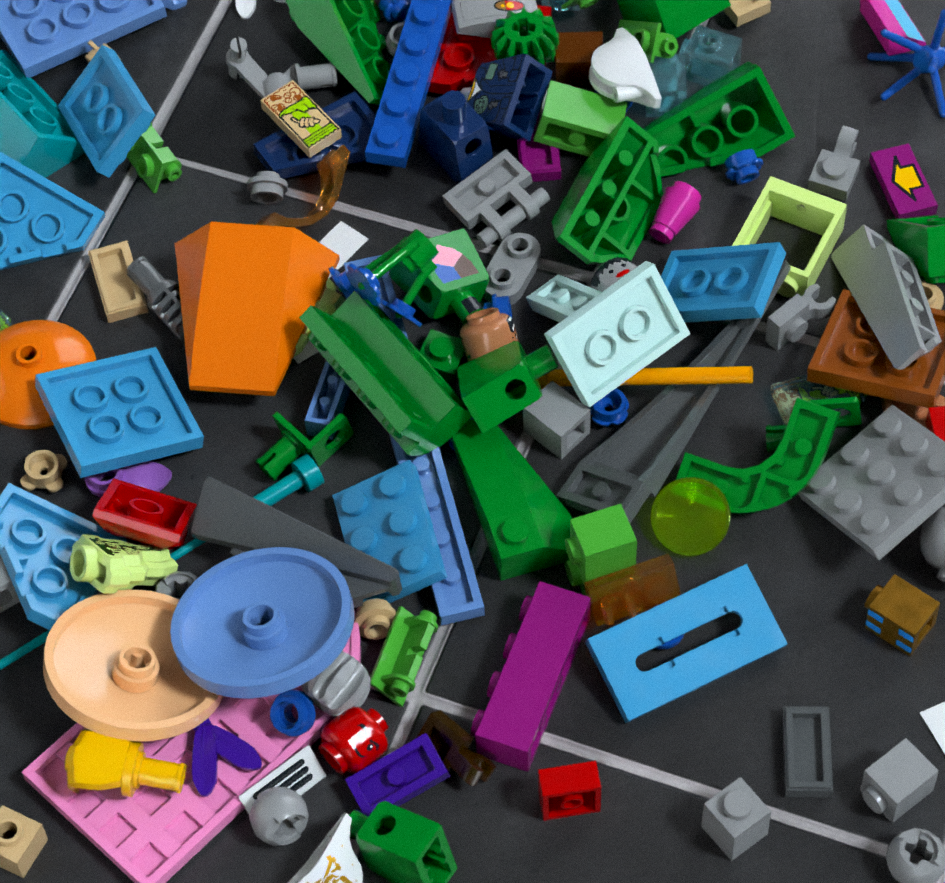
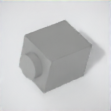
[523,381,590,460]
[860,738,939,823]
[701,777,771,861]

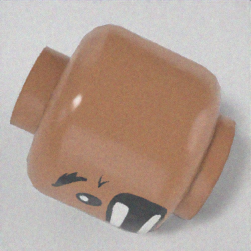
[460,308,519,362]

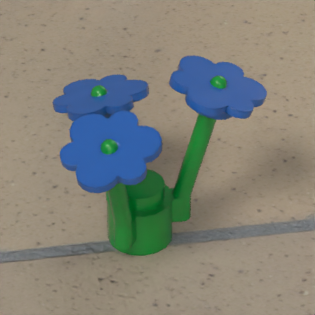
[329,229,439,327]

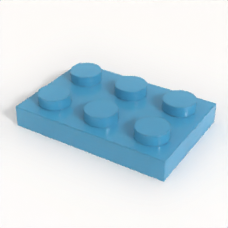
[58,45,156,177]
[661,242,786,322]
[332,460,448,603]

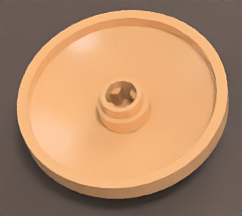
[43,589,224,741]

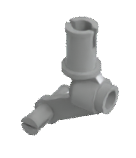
[226,37,337,99]

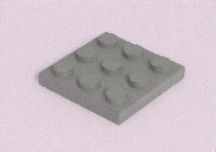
[799,404,945,560]

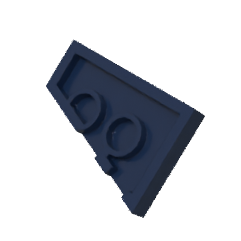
[253,91,376,179]

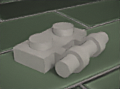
[442,149,550,248]

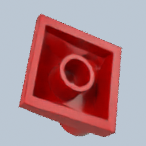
[92,478,197,550]

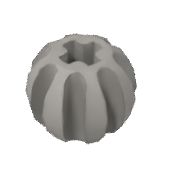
[301,651,371,717]

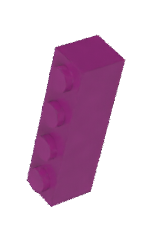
[470,581,591,772]

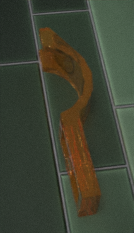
[255,145,350,229]

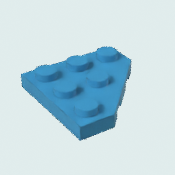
[0,152,105,270]
[0,483,127,630]

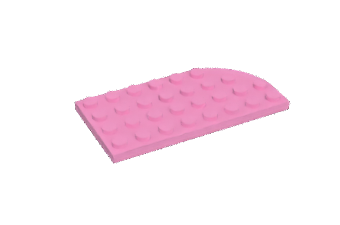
[22,609,361,883]

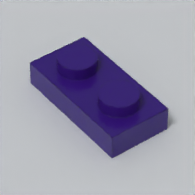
[345,733,451,816]

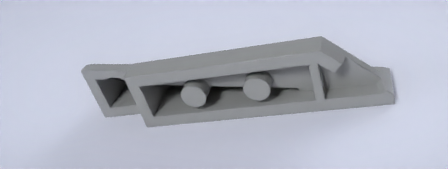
[831,224,942,370]

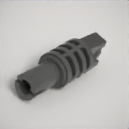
[126,256,184,341]

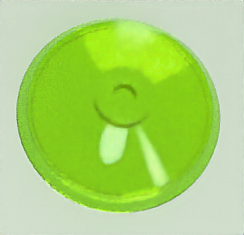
[651,477,731,556]

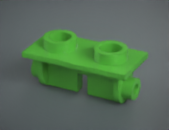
[613,20,678,63]
[127,123,182,193]
[370,606,438,707]

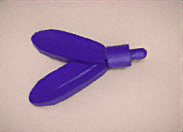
[192,718,262,797]

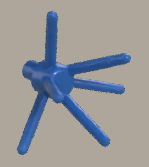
[867,9,945,118]

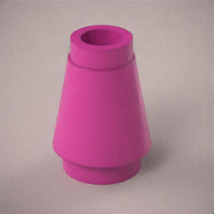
[649,181,702,244]

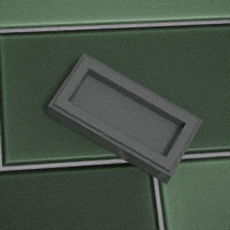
[782,706,833,798]

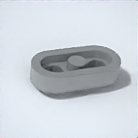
[483,233,541,305]

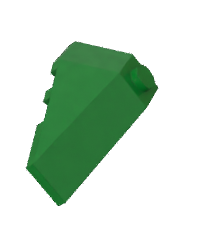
[286,0,391,105]
[643,61,796,177]
[887,215,945,283]
[451,419,572,581]

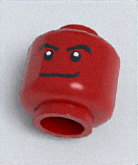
[319,706,388,774]

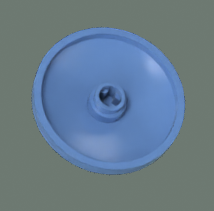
[170,547,354,699]

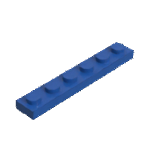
[365,0,452,168]

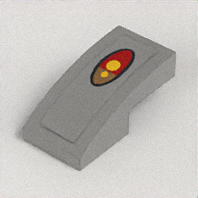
[451,0,538,38]

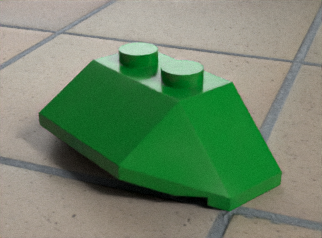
[552,116,663,264]

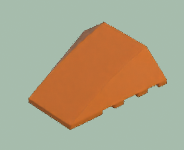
[175,222,340,396]

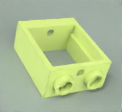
[732,176,847,297]

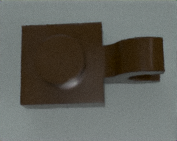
[416,710,496,787]

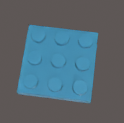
[35,347,204,478]

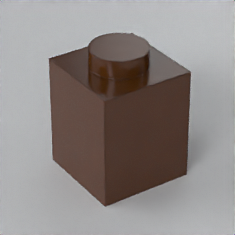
[555,31,603,88]

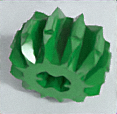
[491,7,559,65]

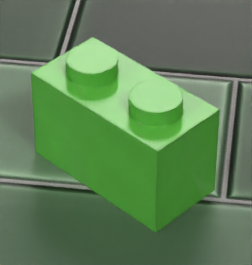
[533,80,628,157]
[565,504,637,599]

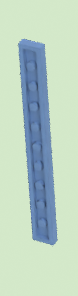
[344,255,485,626]

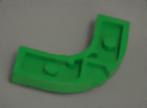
[671,398,841,513]

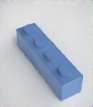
[304,361,351,440]

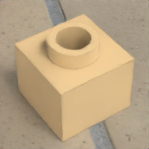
[0,805,48,878]

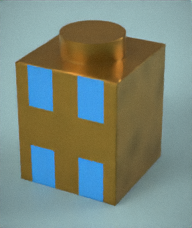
[864,574,940,656]

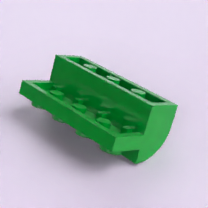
[299,291,472,456]

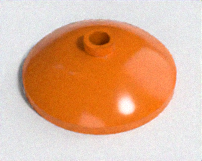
[0,320,97,430]

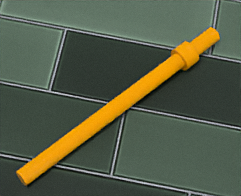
[539,366,753,390]

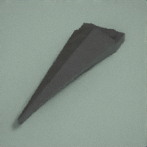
[556,260,791,523]

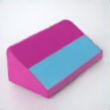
[860,0,926,56]

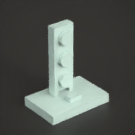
[526,261,690,407]

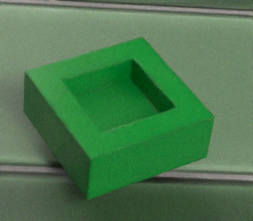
[420,329,467,383]

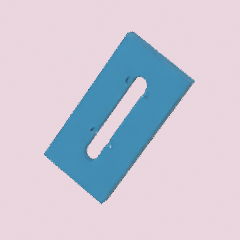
[585,564,788,724]

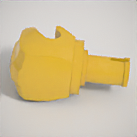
[64,729,187,797]

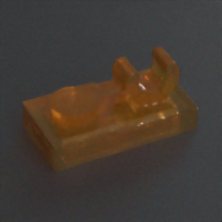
[584,554,681,627]

